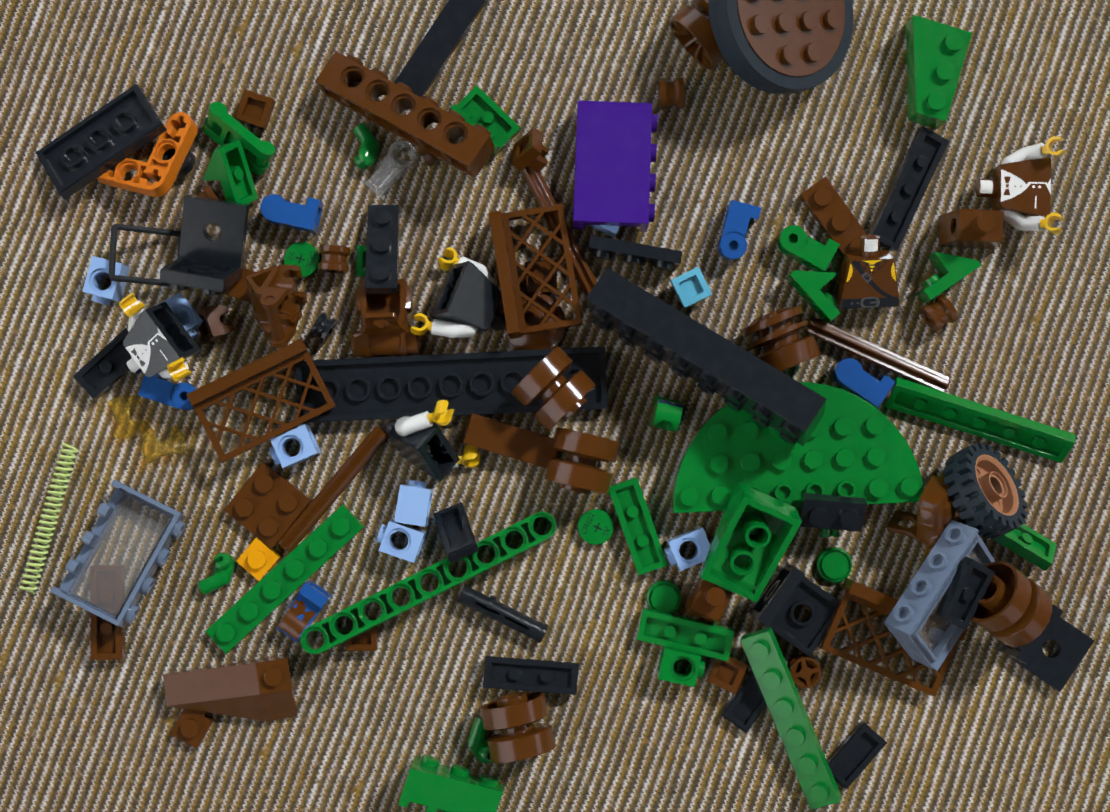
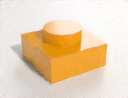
[236,537,281,581]

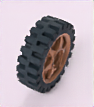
[944,443,1027,539]

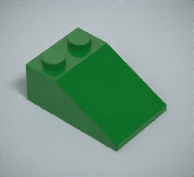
[699,482,802,602]

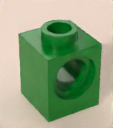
[656,646,705,687]

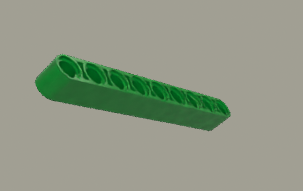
[300,512,556,654]

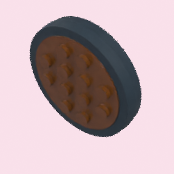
[708,0,853,94]

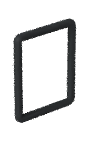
[109,224,181,286]

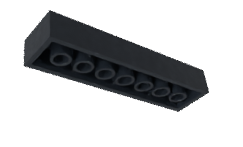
[586,268,827,446]

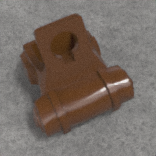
[350,279,422,358]
[887,475,966,557]

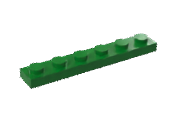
[885,377,1075,463]
[205,504,365,654]
[740,627,842,810]

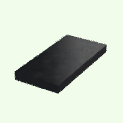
[35,84,167,200]

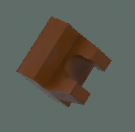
[512,127,548,172]
[197,305,235,344]

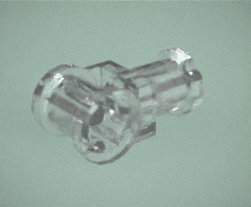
[363,140,418,200]

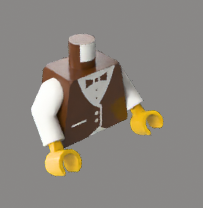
[975,136,1066,235]

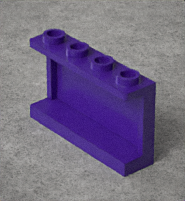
[573,100,658,231]

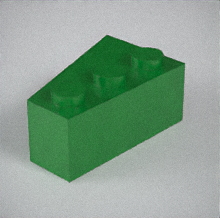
[904,15,973,129]
[398,754,504,812]

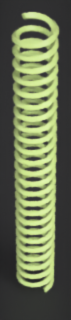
[18,443,79,594]

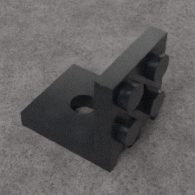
[159,195,249,295]
[748,562,839,657]
[995,604,1095,692]

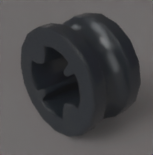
[309,312,337,344]

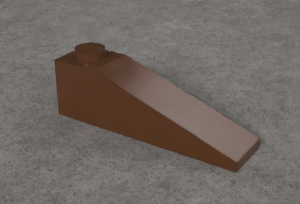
[163,654,298,721]

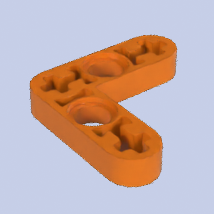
[97,112,198,197]

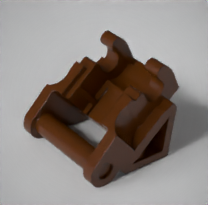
[245,265,307,348]

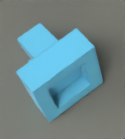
[670,267,712,309]

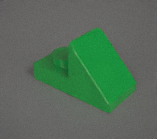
[203,139,258,204]
[916,252,982,303]
[786,270,840,323]

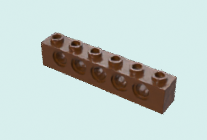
[315,52,495,178]

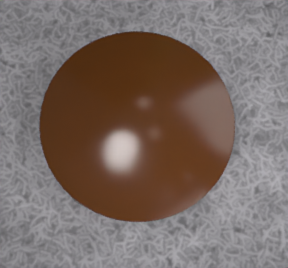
[504,293,566,350]

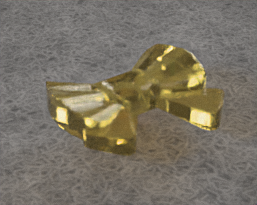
[107,396,150,439]
[142,426,186,463]

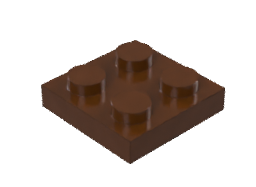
[224,462,312,549]

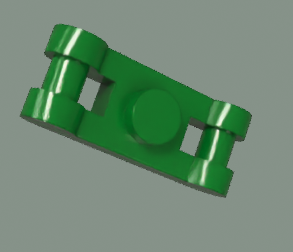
[202,102,276,175]

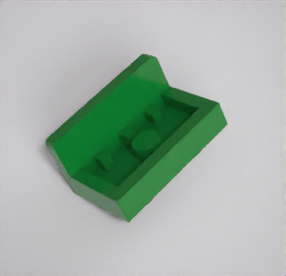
[450,85,521,156]

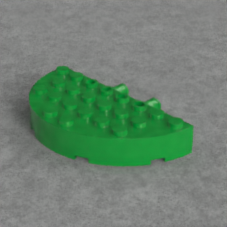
[671,382,924,537]

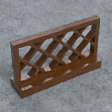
[489,203,583,339]
[186,338,336,463]
[819,578,968,697]

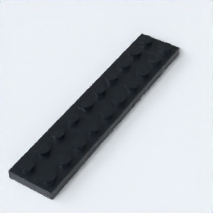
[295,346,608,423]

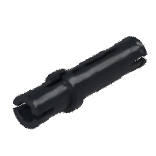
[457,584,549,643]

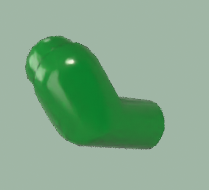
[352,122,380,170]
[198,553,235,595]
[467,716,491,764]

